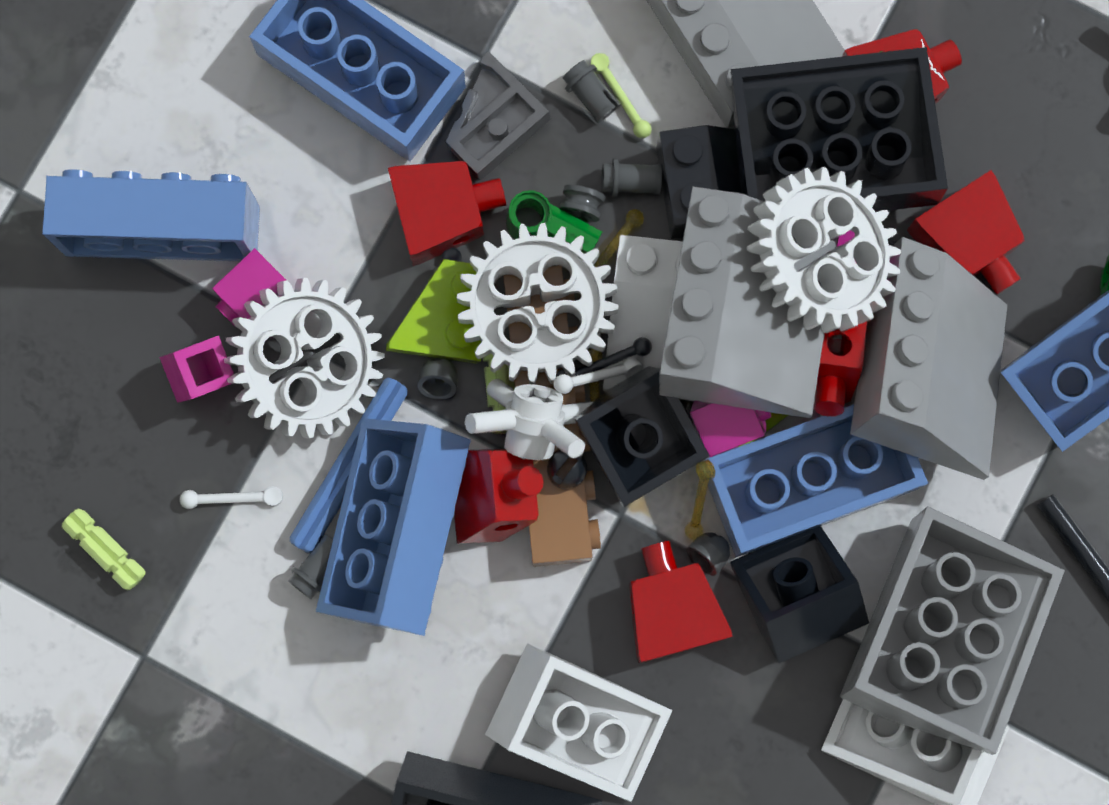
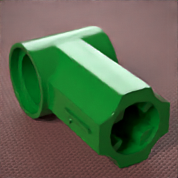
[506,190,602,254]

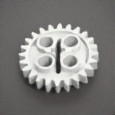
[747,167,901,333]
[457,223,618,384]
[224,278,385,438]

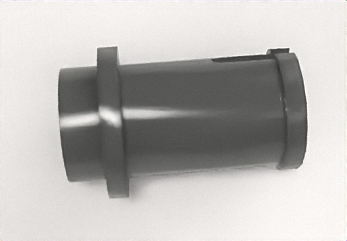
[563,60,621,123]
[601,159,662,197]
[288,534,333,599]

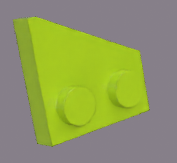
[386,259,482,364]

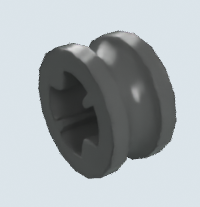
[559,184,606,222]

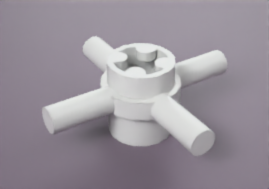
[465,379,593,460]

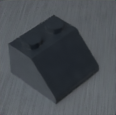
[656,125,741,239]
[574,366,710,507]
[730,526,869,663]

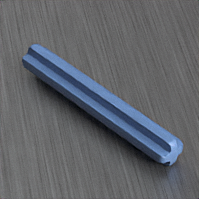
[289,377,408,553]

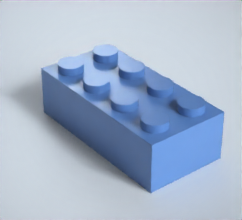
[249,0,466,162]
[43,169,260,261]
[1001,290,1109,452]
[700,404,928,558]
[316,418,471,636]

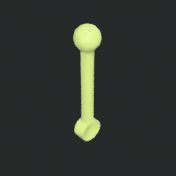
[591,53,652,139]

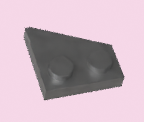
[446,51,551,181]

